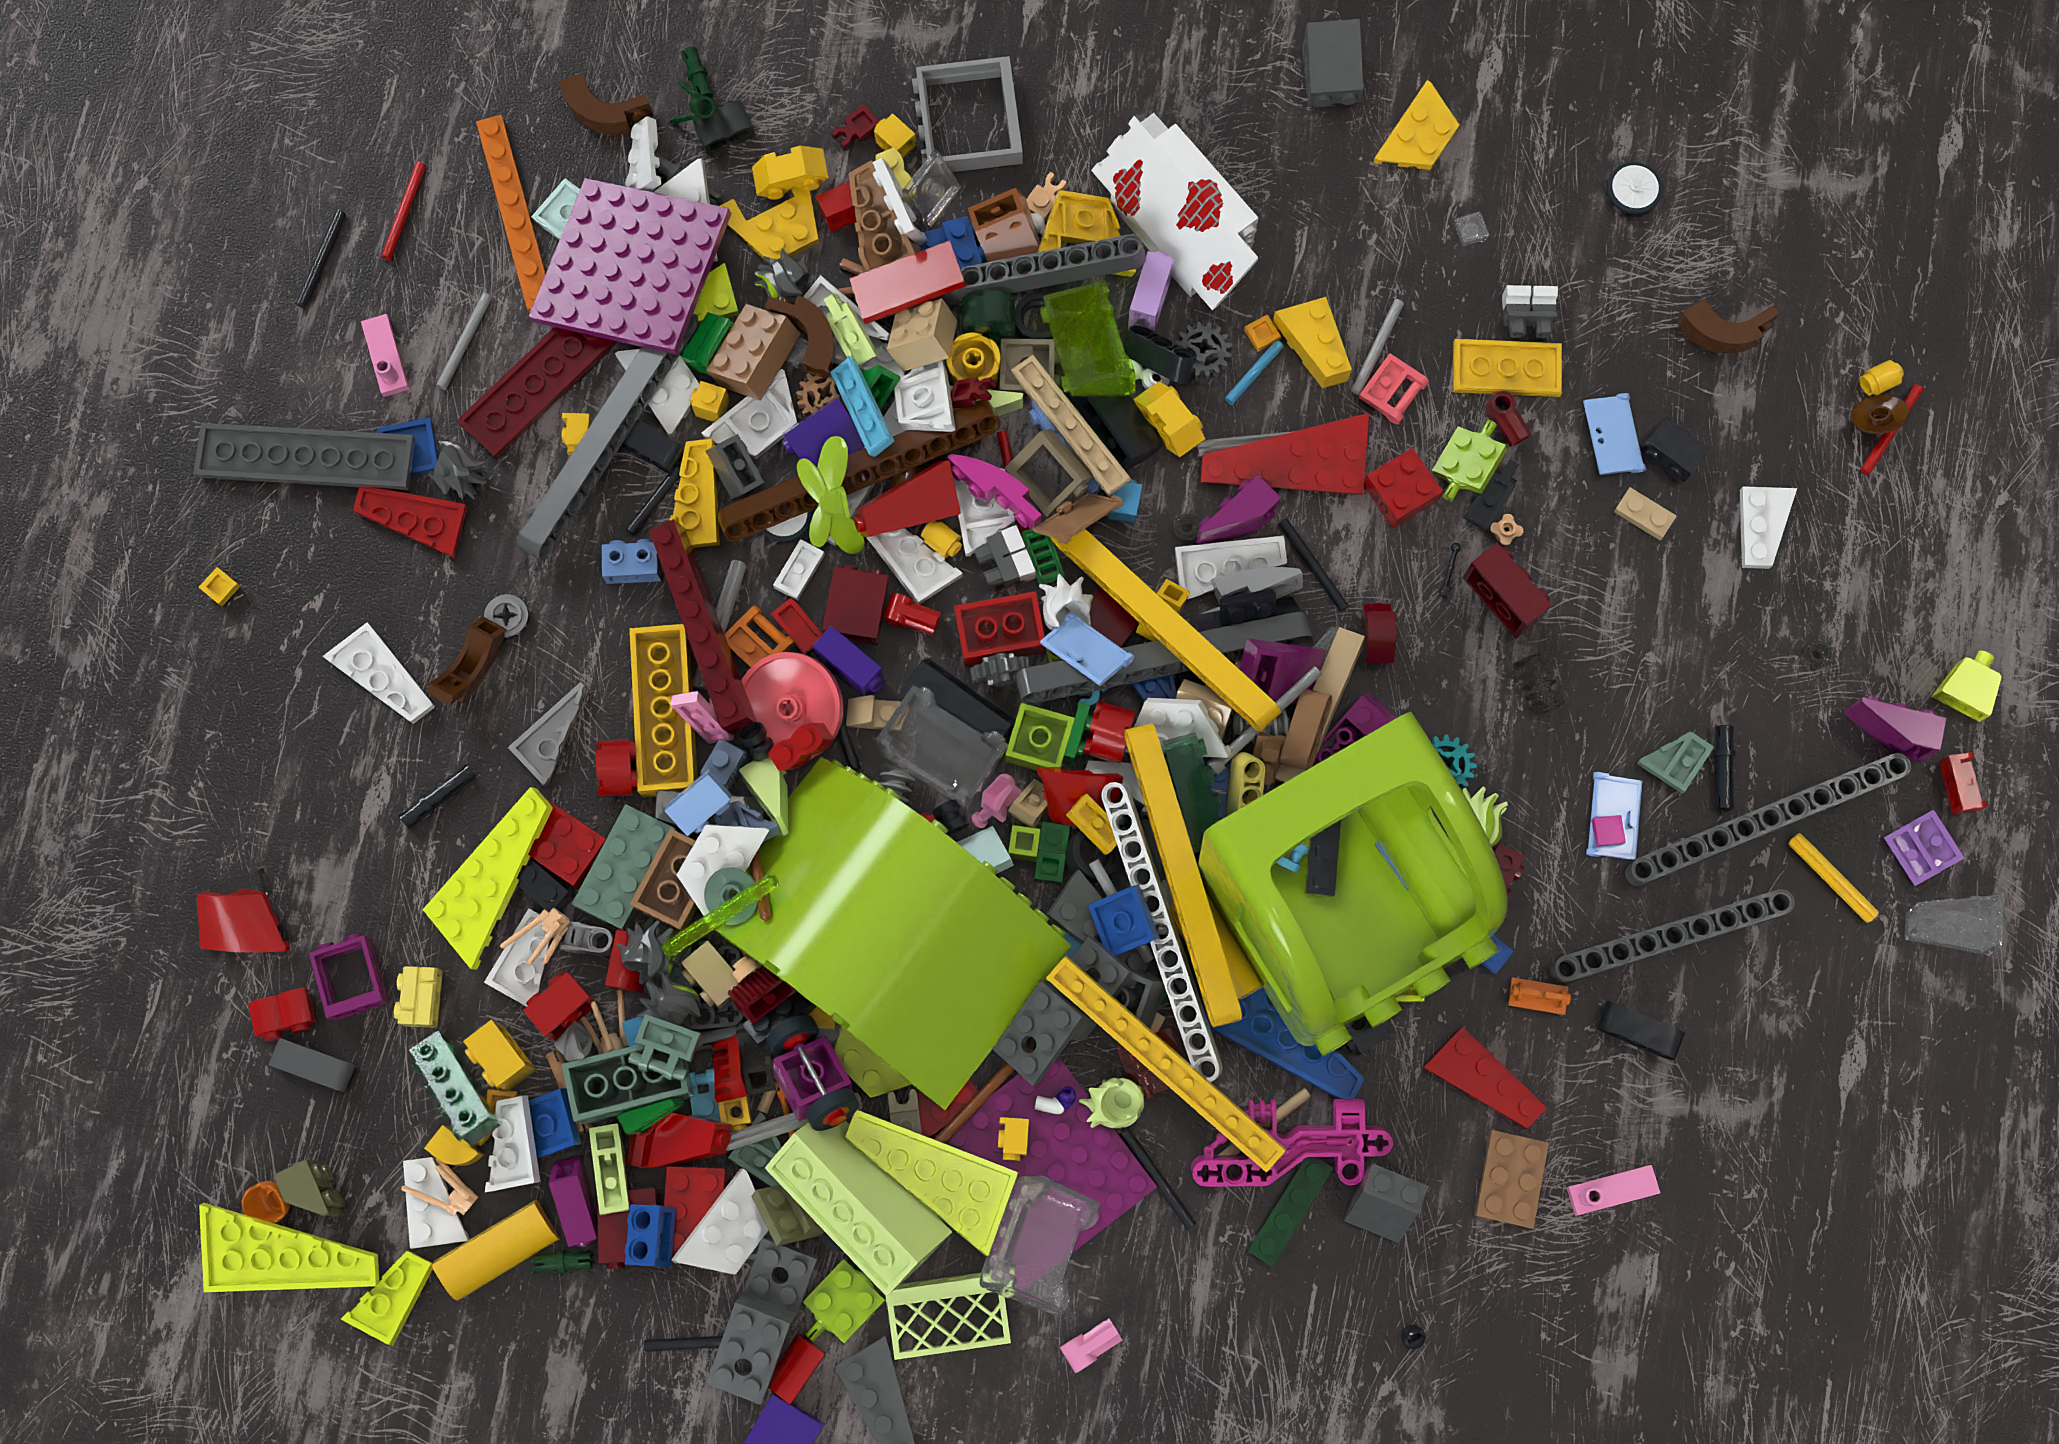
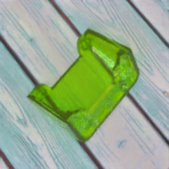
[1040,280,1136,396]

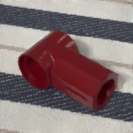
[1485,391,1532,447]

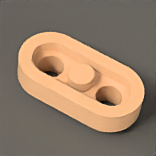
[732,955,763,983]

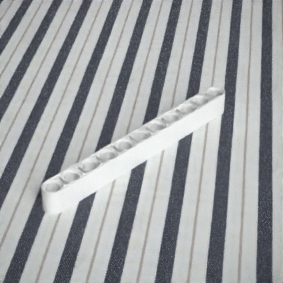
[1102,782,1223,1082]

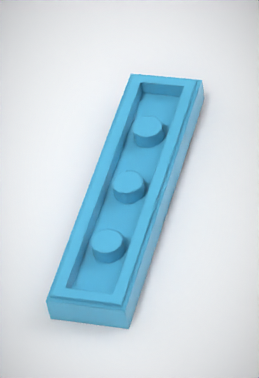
[830,356,894,457]

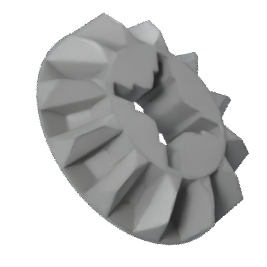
[484,594,529,638]

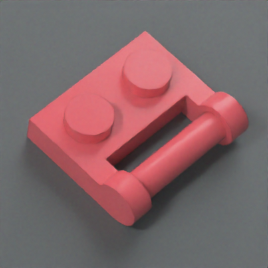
[1359,353,1429,425]

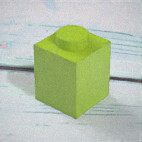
[1008,825,1041,862]

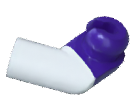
[1034,1086,1076,1114]

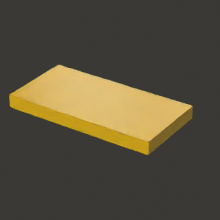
[1453,339,1562,397]

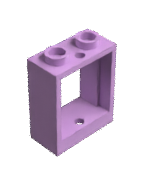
[1128,251,1174,332]

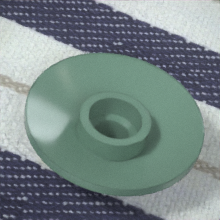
[704,867,758,925]

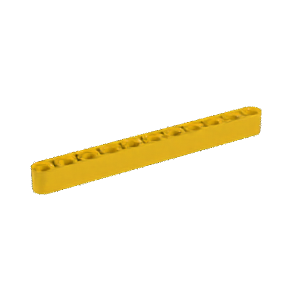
[1050,529,1281,732]
[1124,723,1242,1027]

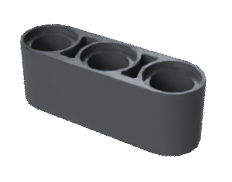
[268,1038,356,1093]

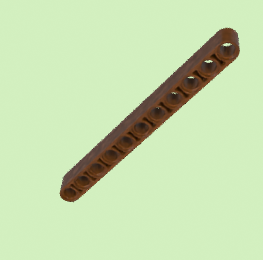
[718,400,1001,541]

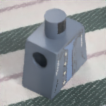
[700,739,751,793]

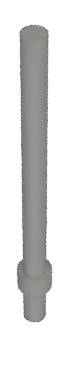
[1192,666,1322,789]

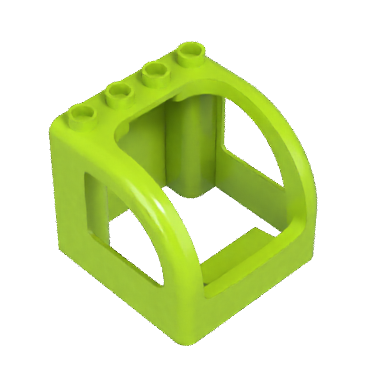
[1198,712,1507,1056]

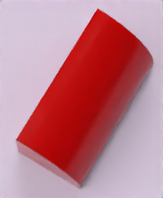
[605,929,645,994]
[769,1333,826,1404]

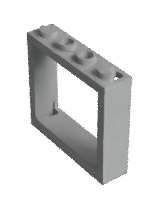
[912,56,1023,175]

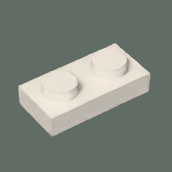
[773,539,825,601]

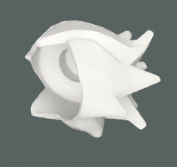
[1039,574,1093,631]

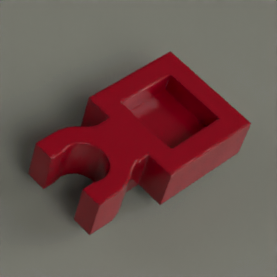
[831,104,880,151]
[950,377,996,409]

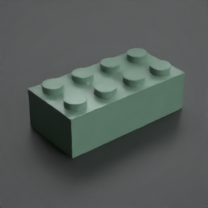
[572,804,678,931]

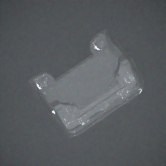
[876,685,1008,810]
[980,1176,1100,1315]

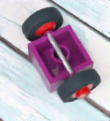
[767,1014,859,1131]

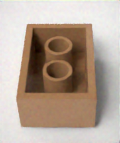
[706,304,800,401]
[630,828,698,933]

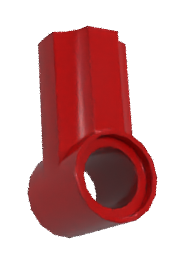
[882,593,941,636]
[626,1123,656,1168]

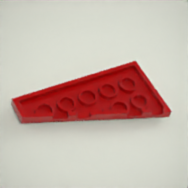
[1200,413,1369,495]

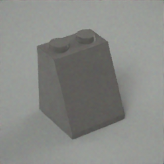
[1302,19,1363,107]
[1344,1164,1428,1243]

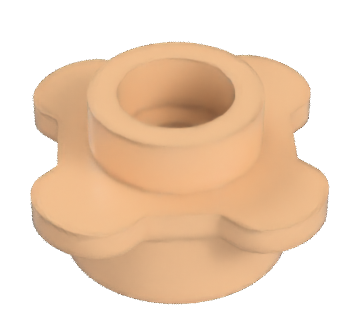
[1490,514,1523,546]

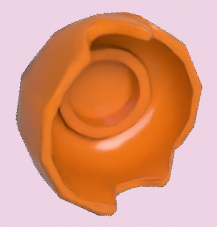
[241,1181,290,1224]

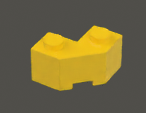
[752,146,829,200]
[1133,381,1205,457]

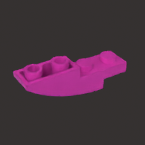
[948,454,1042,531]

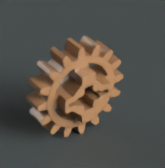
[796,373,849,418]

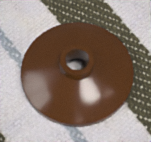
[1851,395,1909,434]

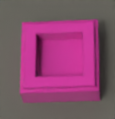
[1591,815,1626,847]

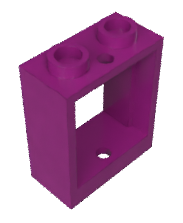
[309,933,389,1021]

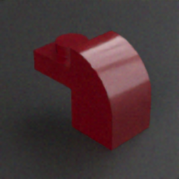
[1362,603,1396,663]

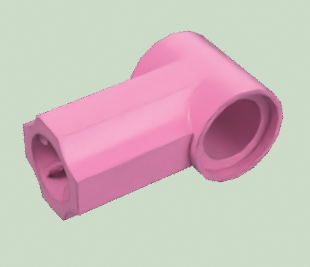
[1060,1319,1123,1373]

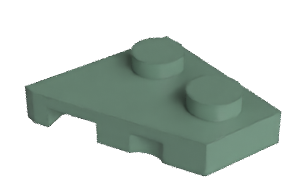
[1637,731,1714,794]
[728,1112,782,1187]

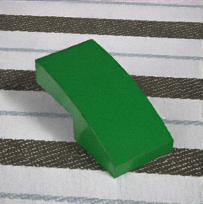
[1034,820,1070,882]

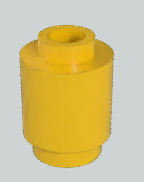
[1859,360,1904,396]
[921,520,962,558]

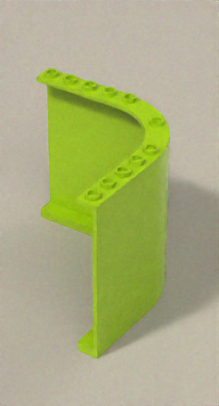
[704,757,1071,1110]

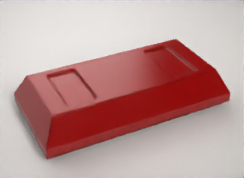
[771,597,823,655]

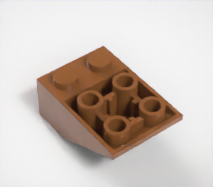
[968,188,1040,280]

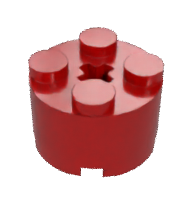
[1083,701,1136,764]
[595,739,638,797]

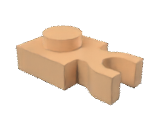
[1026,172,1067,221]

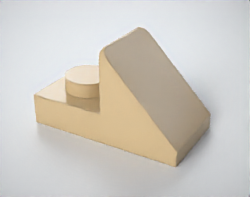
[846,695,904,731]
[1008,779,1047,828]

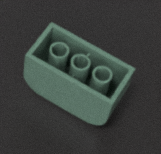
[561,1044,694,1124]

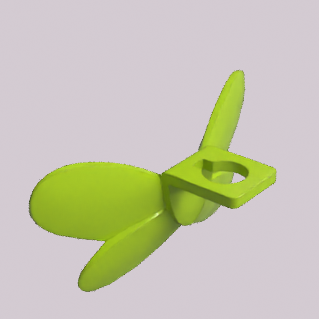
[797,436,864,554]

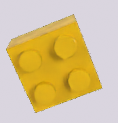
[463,1019,537,1091]

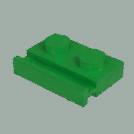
[1063,703,1093,766]

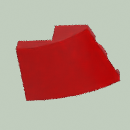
[1037,767,1124,827]
[197,889,290,952]

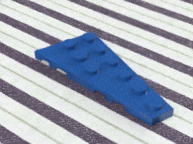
[1204,987,1364,1099]

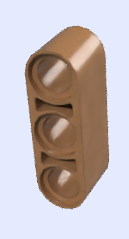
[1280,689,1332,771]

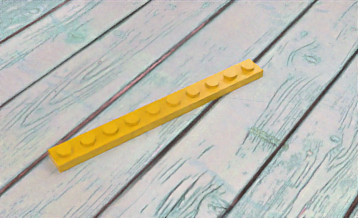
[1046,955,1286,1173]

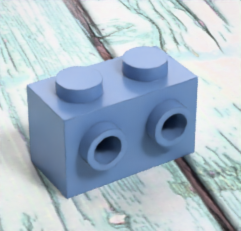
[602,539,661,584]

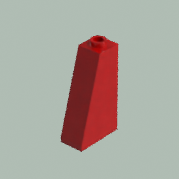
[854,460,961,537]

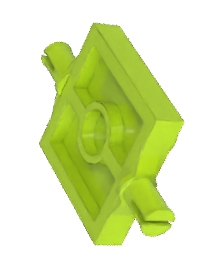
[1432,420,1507,502]
[803,1259,886,1344]

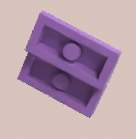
[1884,810,1964,886]

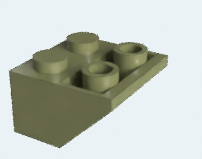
[273,1159,345,1217]

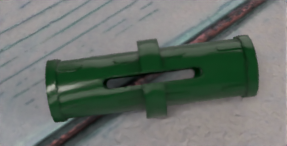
[681,46,713,98]
[531,1250,593,1274]

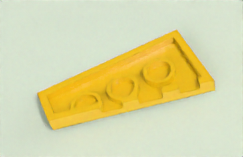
[670,438,720,548]

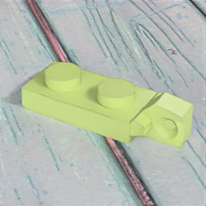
[823,293,879,367]

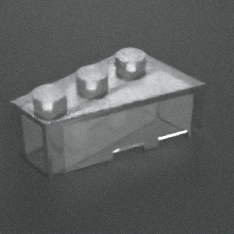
[1904,892,2005,956]

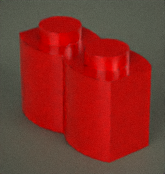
[768,723,834,771]
[248,988,317,1042]

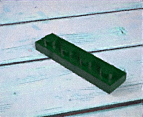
[1247,1157,1333,1267]

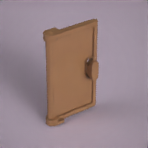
[1033,493,1124,544]

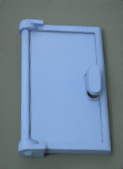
[1583,393,1646,475]
[1040,612,1135,686]
[1586,772,1643,861]

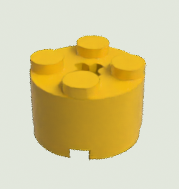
[946,332,1000,390]

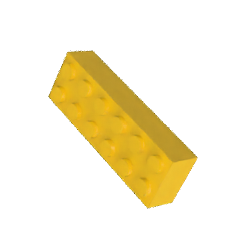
[629,624,698,798]

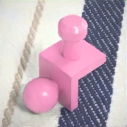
[972,774,1022,828]

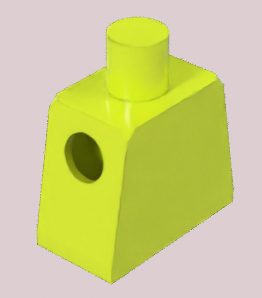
[1932,651,2002,722]

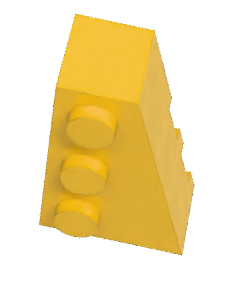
[1272,297,1352,388]

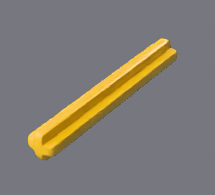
[1789,833,1878,923]

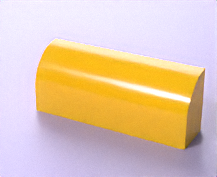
[1169,890,1263,1001]
[431,1199,560,1301]

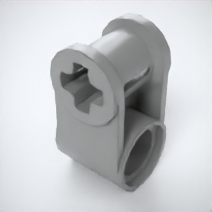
[560,921,615,956]

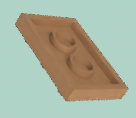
[1475,1130,1549,1229]

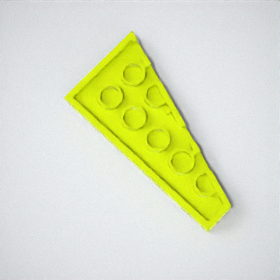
[423,787,553,970]
[844,1110,1018,1256]
[199,1203,379,1292]

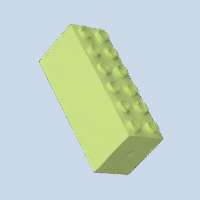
[765,1121,952,1296]

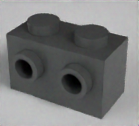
[706,434,764,499]

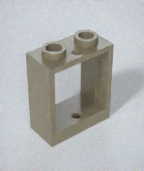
[1005,429,1093,517]

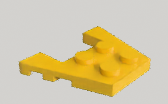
[720,187,819,261]
[1038,190,1136,277]

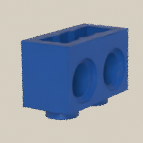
[625,1204,676,1267]

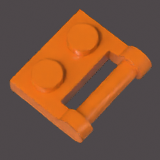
[724,605,795,668]

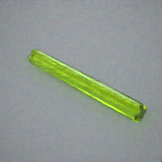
[661,873,779,957]

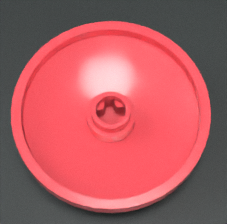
[739,652,843,759]

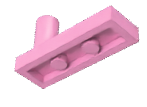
[361,314,409,397]
[671,691,734,744]
[1566,1165,1660,1216]

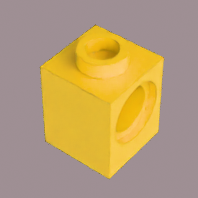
[874,114,916,159]

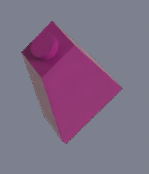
[549,1154,598,1247]

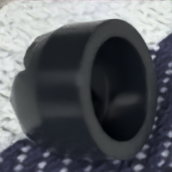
[1401,1325,1426,1349]

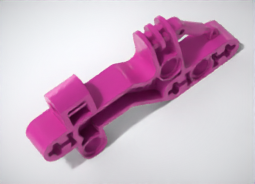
[1191,1099,1393,1187]

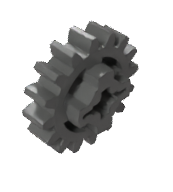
[1175,322,1232,381]
[970,653,1030,687]

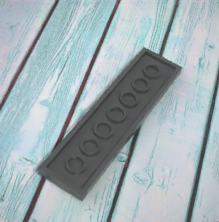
[193,423,416,490]

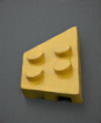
[1374,80,1459,170]

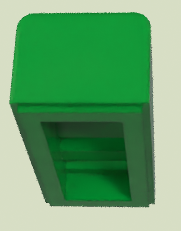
[1021,529,1065,585]
[617,1098,685,1135]

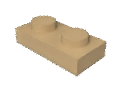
[1614,487,1676,540]

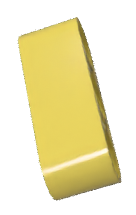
[1226,752,1265,817]

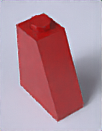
[647,1110,732,1168]

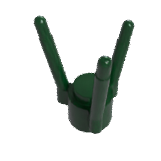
[669,80,718,124]

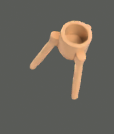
[500,908,571,966]
[581,990,629,1054]
[401,1158,478,1216]

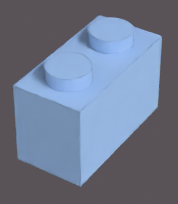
[665,769,731,836]

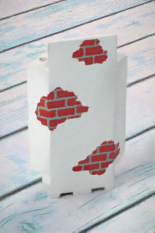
[1091,113,1258,310]

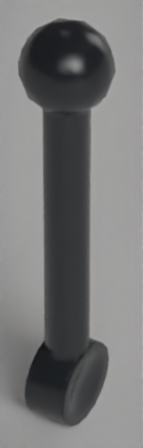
[1438,543,1461,597]

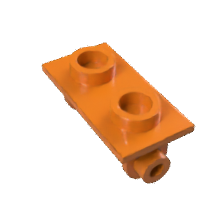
[1508,977,1571,1015]

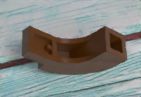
[558,74,653,135]
[765,295,835,379]
[1676,299,1779,354]
[427,617,507,705]

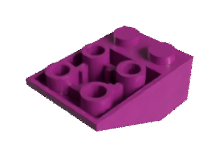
[1196,475,1281,545]
[1239,638,1326,704]
[1314,691,1398,764]
[1844,696,1946,762]

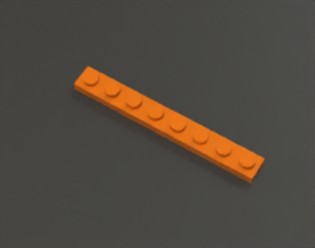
[476,115,546,313]

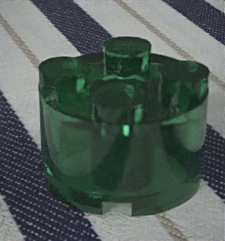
[961,290,1016,345]

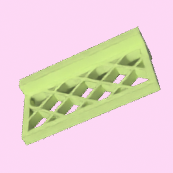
[885,1270,1011,1360]

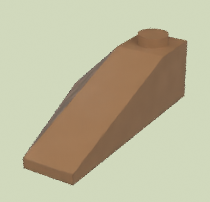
[849,160,921,272]

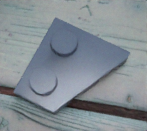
[713,800,782,842]

